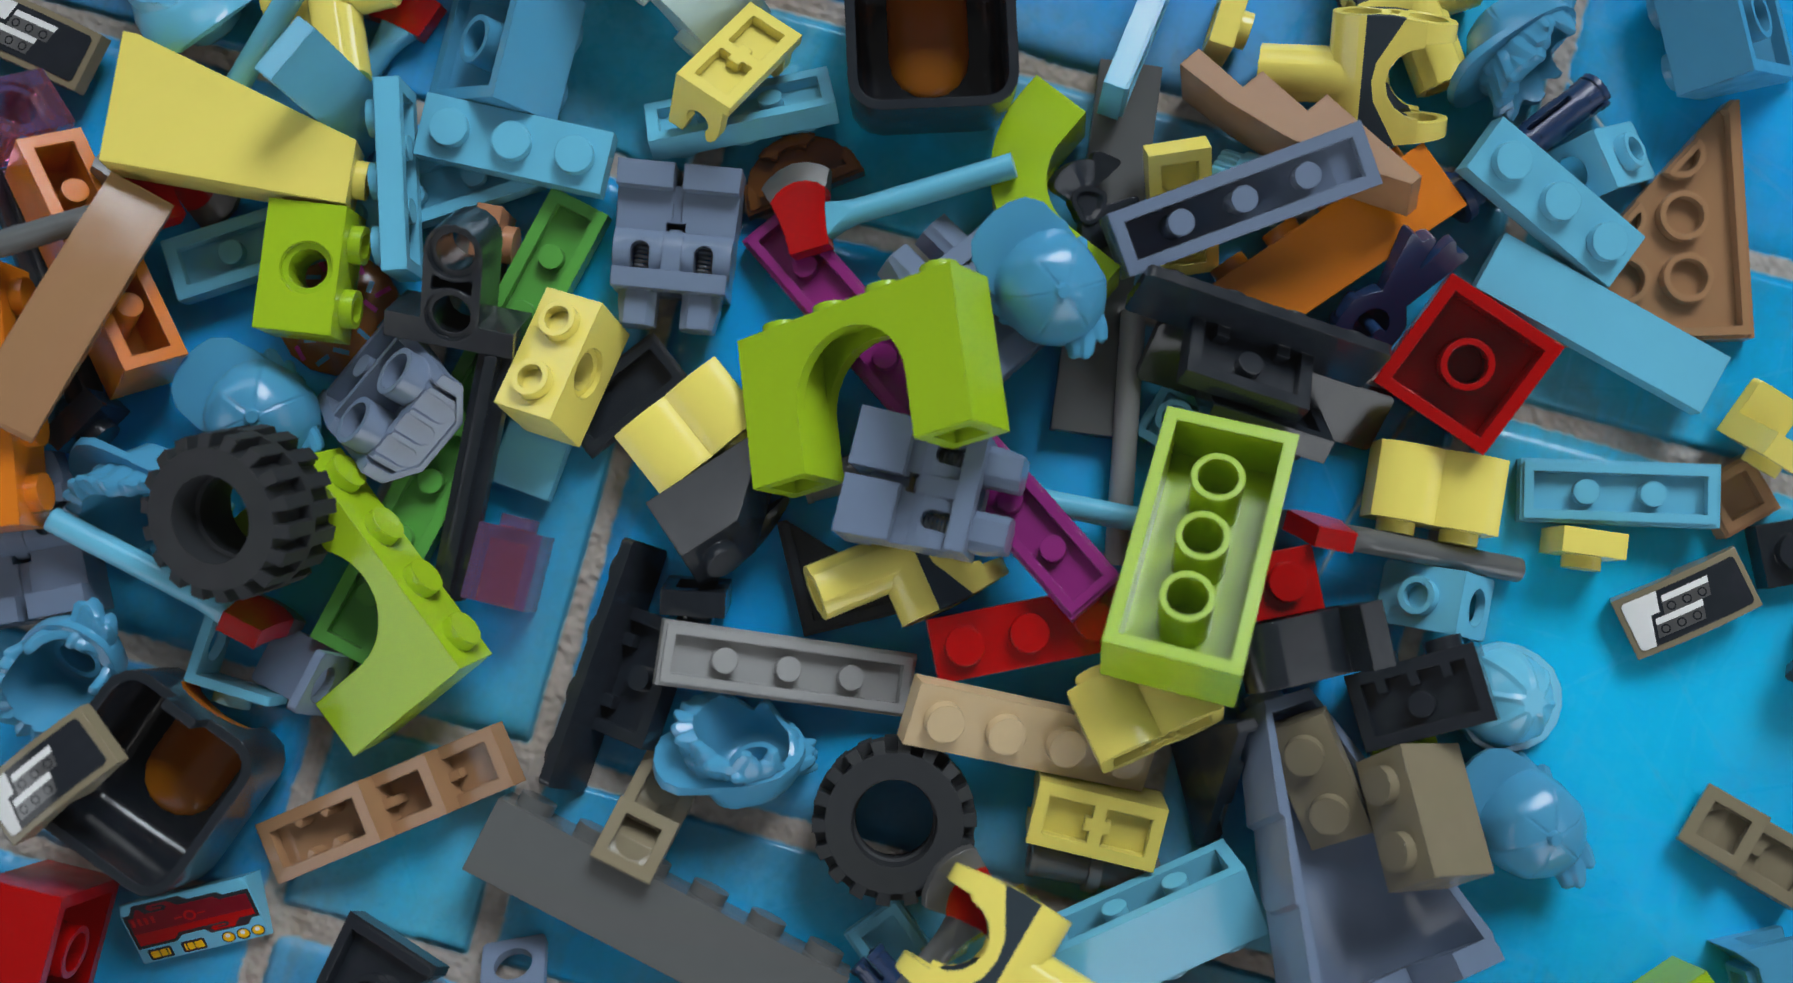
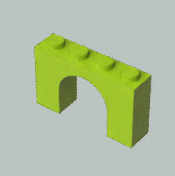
[737,258,1010,498]
[234,447,492,756]

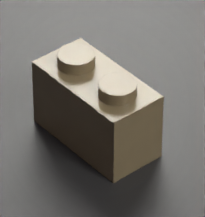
[1356,743,1495,893]

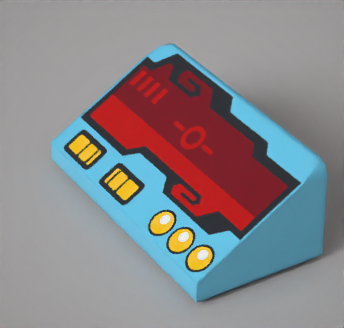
[118,870,274,964]

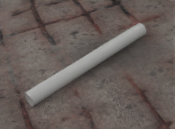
[1104,310,1146,565]

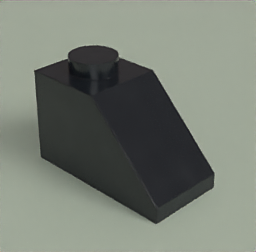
[646,437,772,587]

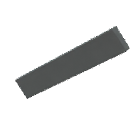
[1049,59,1163,439]

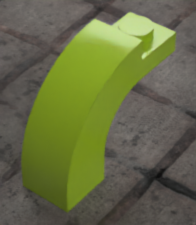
[991,75,1121,300]

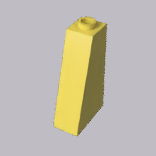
[99,31,371,211]

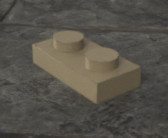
[1274,705,1373,851]

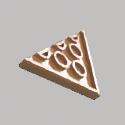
[1547,100,1755,347]

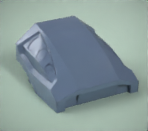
[317,321,463,484]

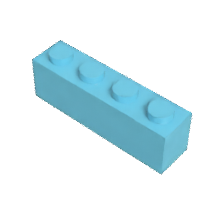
[1054,838,1269,983]

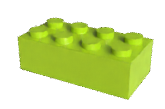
[1100,406,1300,708]

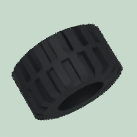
[141,424,337,603]
[811,734,977,907]

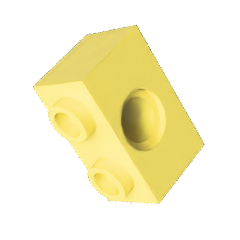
[494,287,630,448]

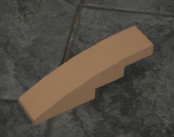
[1180,49,1422,216]
[0,171,174,443]
[255,721,526,885]

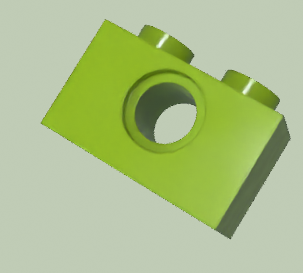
[252,197,371,345]

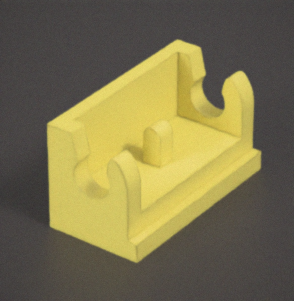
[668,2,802,142]
[1025,771,1169,873]

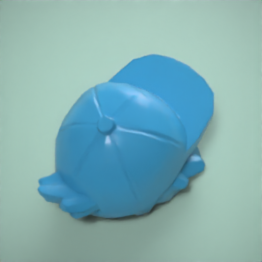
[1447,0,1577,122]
[971,197,1108,360]
[171,338,325,453]
[62,437,235,555]
[0,597,128,741]
[652,691,818,809]
[1465,748,1596,889]

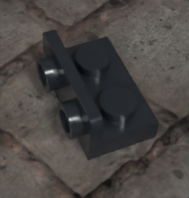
[1344,633,1500,753]

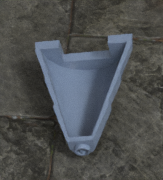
[1236,687,1505,983]

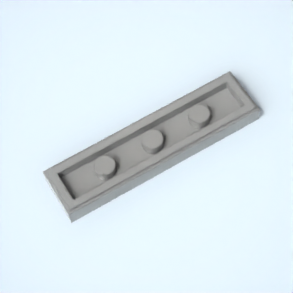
[652,618,917,717]

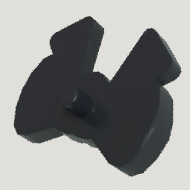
[1047,151,1139,249]

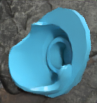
[1457,641,1562,751]

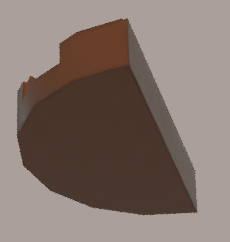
[744,132,865,221]

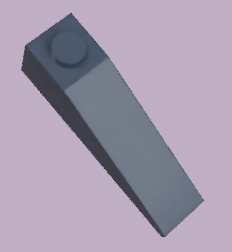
[1099,120,1383,280]

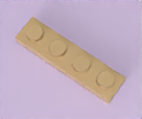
[897,673,1155,792]

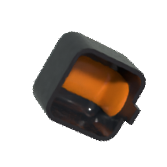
[844,0,1019,136]
[44,667,286,896]

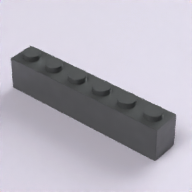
[462,789,851,983]

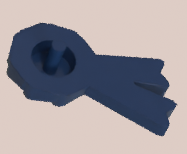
[1329,224,1468,347]

